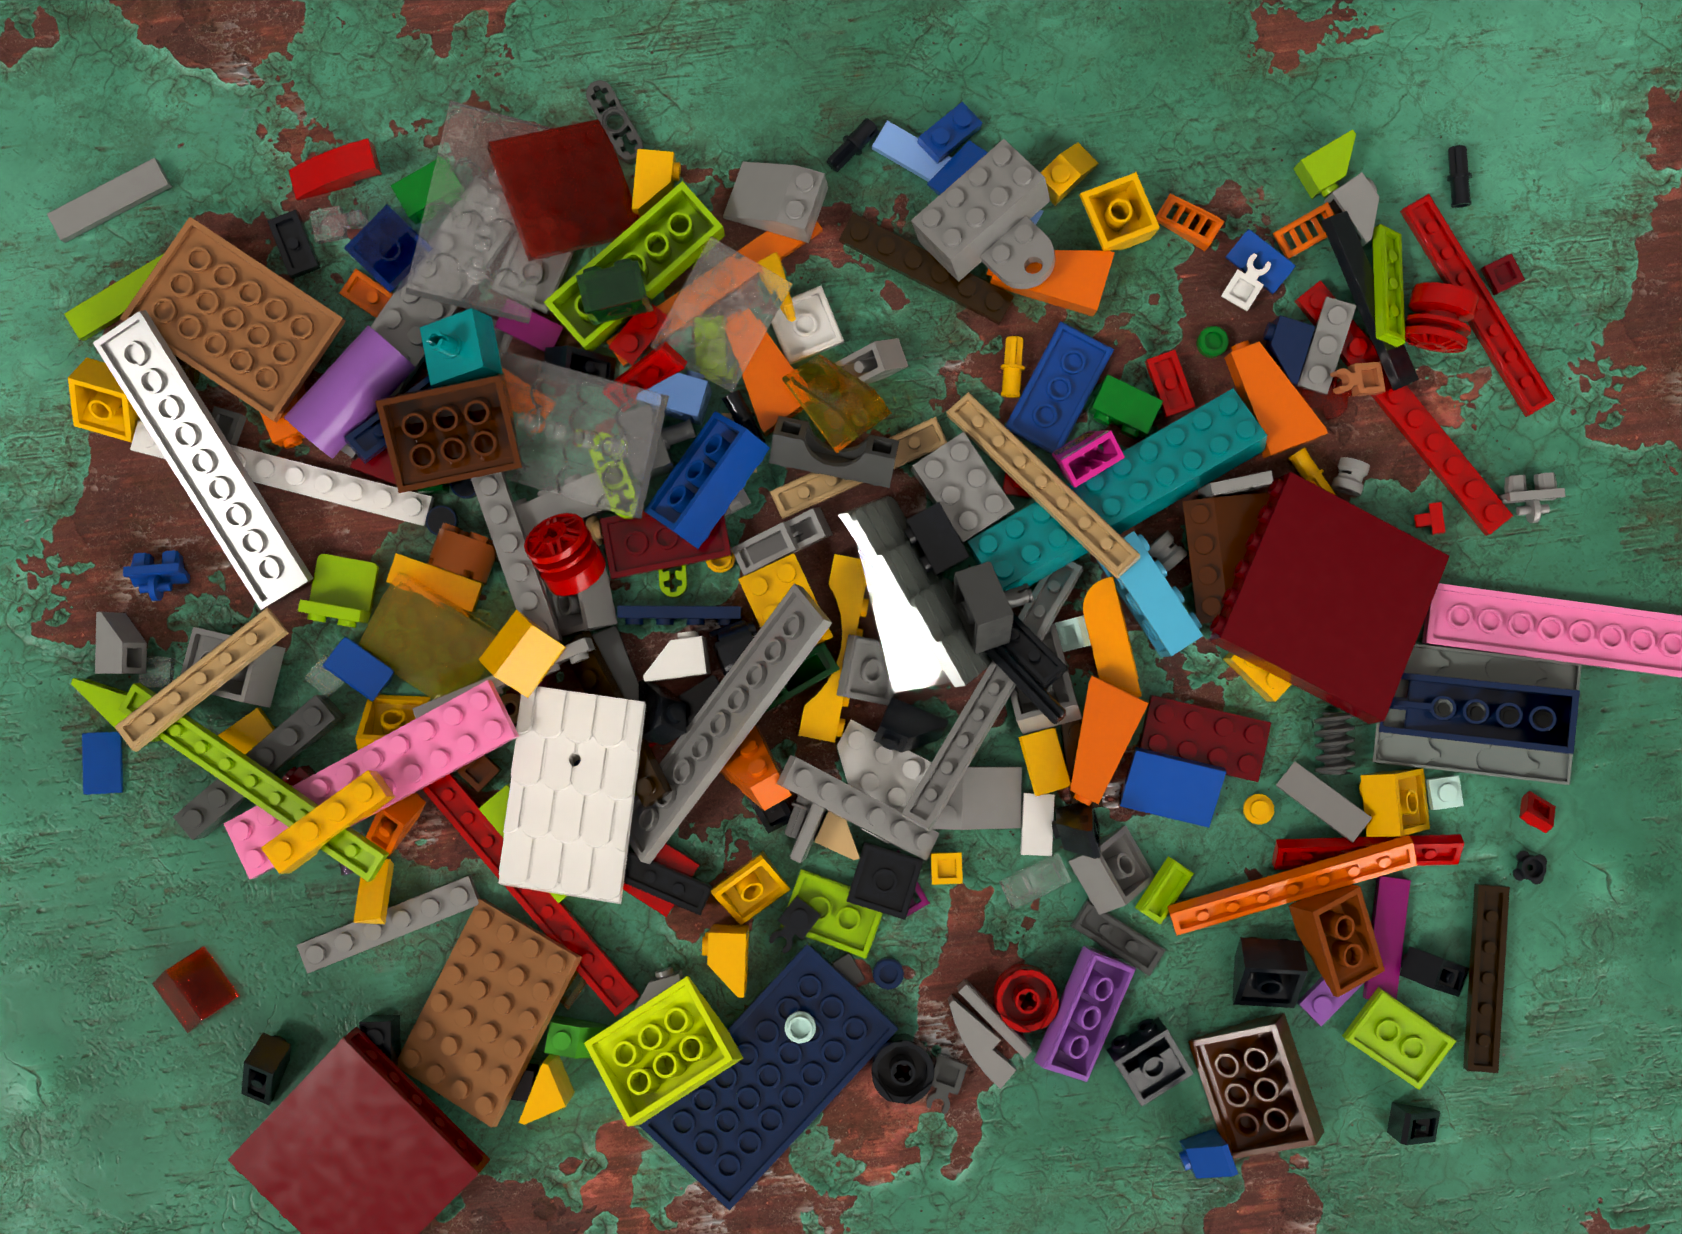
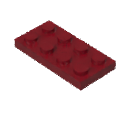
[600,510,732,580]
[1138,695,1272,782]

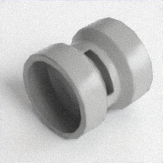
[1331,457,1370,496]
[1148,530,1188,572]

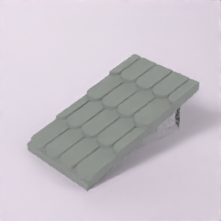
[838,496,992,693]

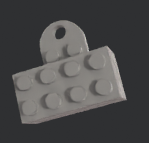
[911,139,1055,289]

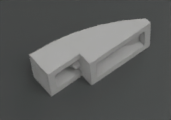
[731,507,833,576]
[948,994,1016,1089]

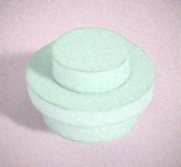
[785,1011,816,1043]

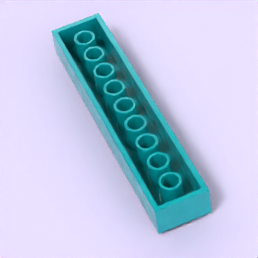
[967,388,1268,591]

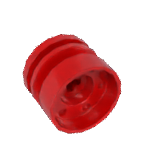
[1405,282,1479,353]
[524,513,606,596]

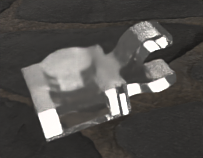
[310,206,369,244]

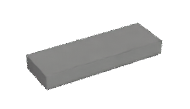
[1276,761,1372,843]
[957,979,1032,1059]

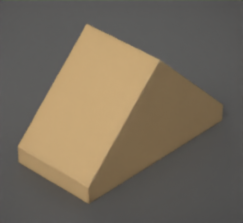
[814,811,860,860]

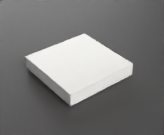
[765,286,844,365]

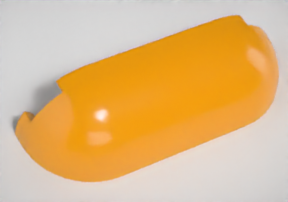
[1083,576,1142,697]

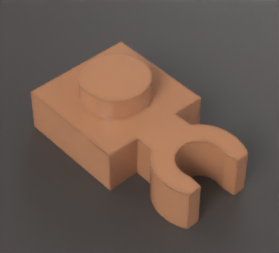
[1330,362,1386,397]

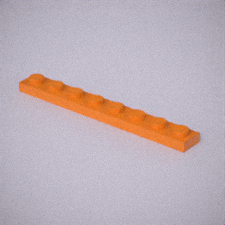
[1167,835,1417,936]

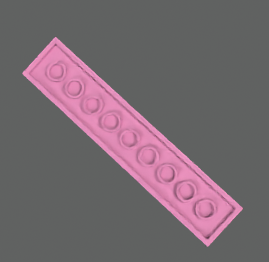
[1422,583,1682,678]
[224,680,519,879]

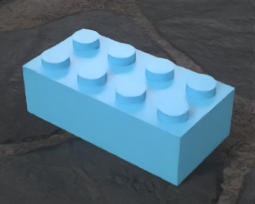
[1095,531,1203,657]

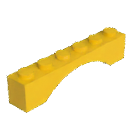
[798,554,875,743]

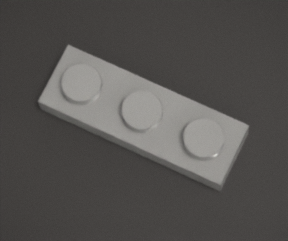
[1296,297,1357,395]

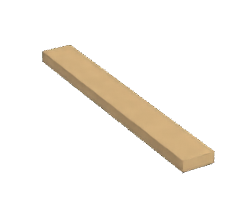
[946,392,1140,579]

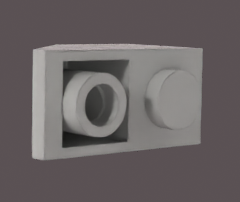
[95,612,147,674]

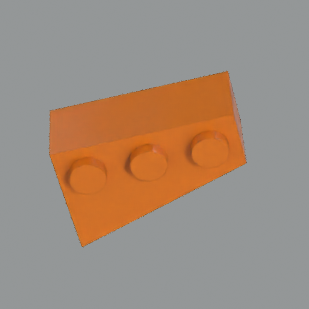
[720,725,792,811]

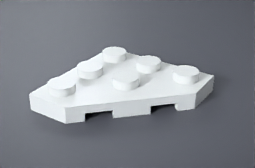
[837,719,932,844]

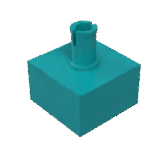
[420,308,503,387]

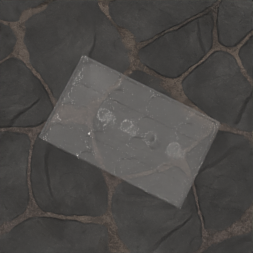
[406,101,571,324]
[498,349,669,518]

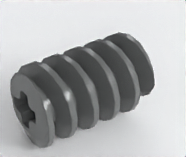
[1314,712,1356,775]

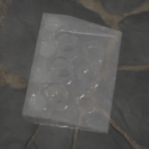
[650,236,792,393]

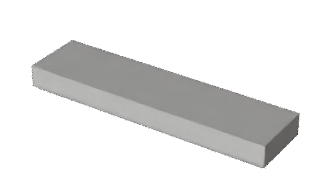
[47,158,172,243]

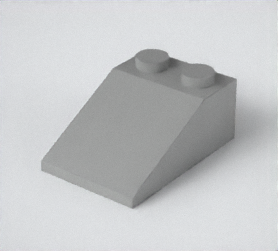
[723,161,828,243]
[1010,623,1082,735]
[180,627,286,708]
[932,766,1022,830]

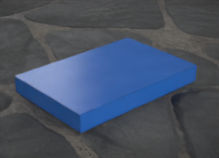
[1119,747,1226,828]

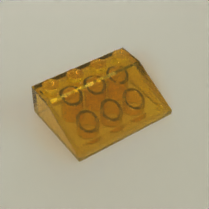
[358,572,499,699]

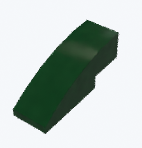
[765,642,840,713]

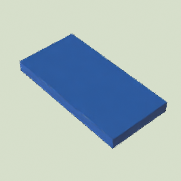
[1005,321,1114,455]

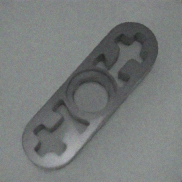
[586,80,644,164]

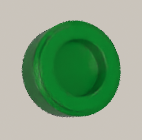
[1196,326,1229,358]

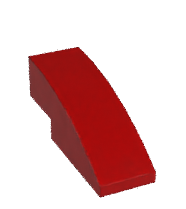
[288,138,382,201]

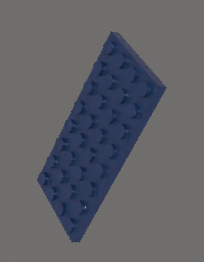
[639,942,899,1211]

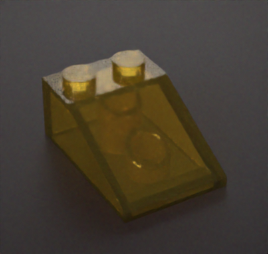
[782,354,892,454]

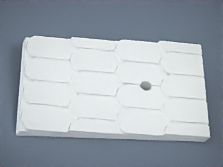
[498,686,646,904]

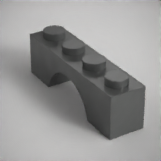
[769,416,899,488]

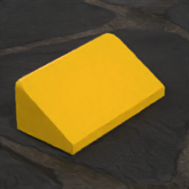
[1018,727,1071,796]
[353,859,394,924]

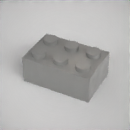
[911,432,1015,544]

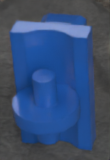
[123,550,190,601]

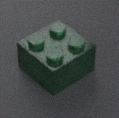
[576,259,654,325]

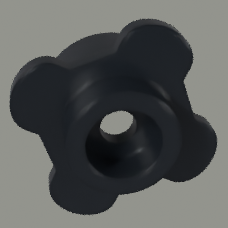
[1513,851,1547,884]

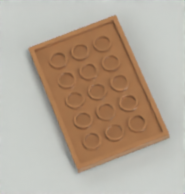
[120,217,346,422]
[398,899,582,1127]

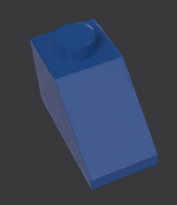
[1179,1129,1238,1179]

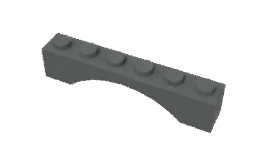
[173,695,346,840]

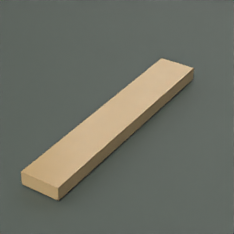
[770,417,947,520]
[114,607,289,752]

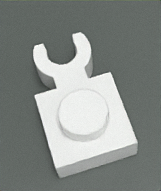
[1221,253,1271,312]

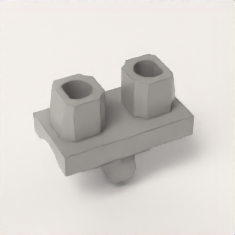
[1498,472,1565,523]

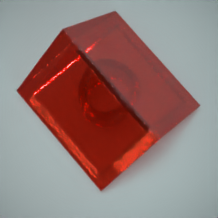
[152,946,240,1033]

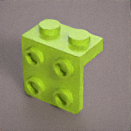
[298,554,379,628]

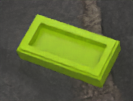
[1135,856,1194,925]

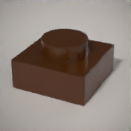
[457,754,502,793]

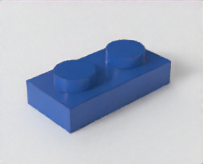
[917,102,983,164]

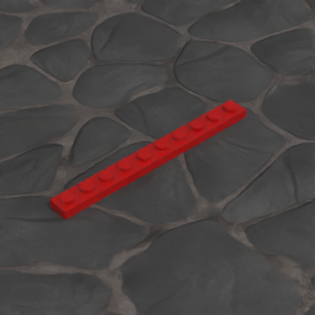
[1294,280,1513,536]
[422,773,641,1017]

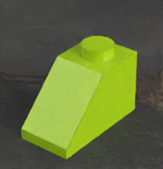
[1293,129,1356,199]

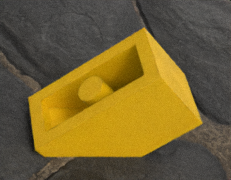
[1040,142,1099,206]
[632,149,681,217]

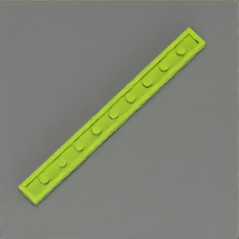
[118,683,389,882]

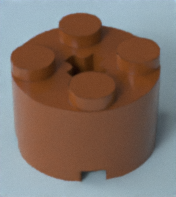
[427,523,497,584]

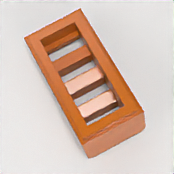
[1156,193,1225,251]
[1272,202,1335,259]

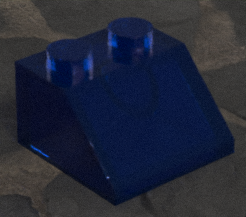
[344,204,433,293]

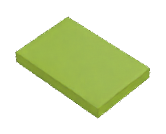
[780,868,883,959]
[1342,987,1456,1090]

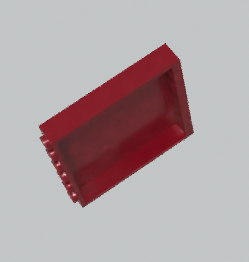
[1209,472,1450,724]
[228,1027,491,1234]

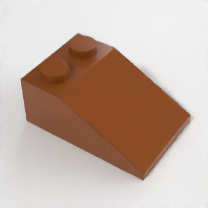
[1289,884,1385,997]

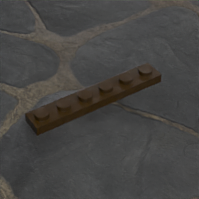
[839,213,1014,325]
[564,631,672,807]
[1463,883,1510,1073]

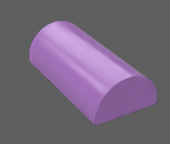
[284,326,416,459]
[1034,945,1136,1082]

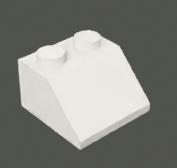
[643,631,711,682]

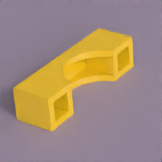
[261,770,396,874]

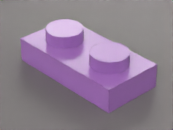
[1297,977,1364,1026]

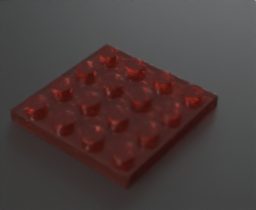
[487,119,640,261]

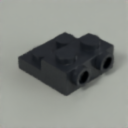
[1106,1017,1194,1107]

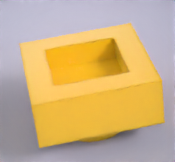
[930,852,963,885]

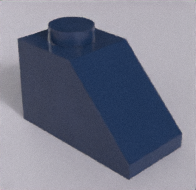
[1263,315,1315,386]

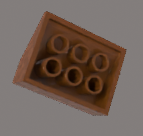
[375,373,523,493]
[1183,493,1270,624]
[1188,1013,1324,1159]

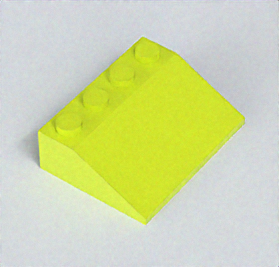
[584,976,744,1127]

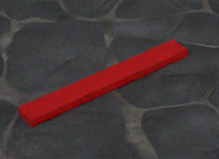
[1400,194,1555,417]

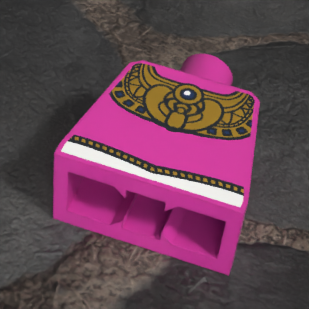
[1052,430,1125,488]

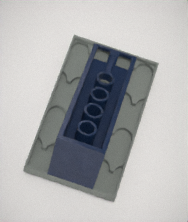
[1373,644,1582,785]

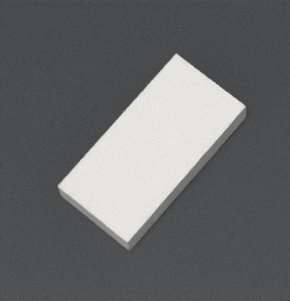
[1020,793,1055,856]

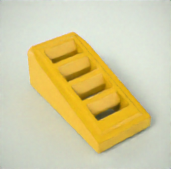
[757,252,796,322]

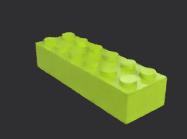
[544,181,725,352]

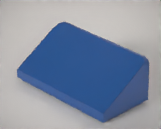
[927,140,988,196]
[1225,229,1296,294]
[323,637,394,702]
[82,732,123,795]

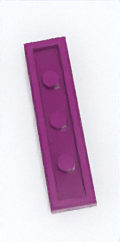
[1363,876,1411,999]

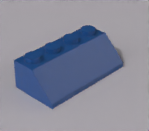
[644,411,770,549]

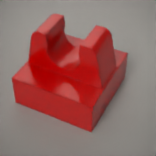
[1414,502,1446,535]

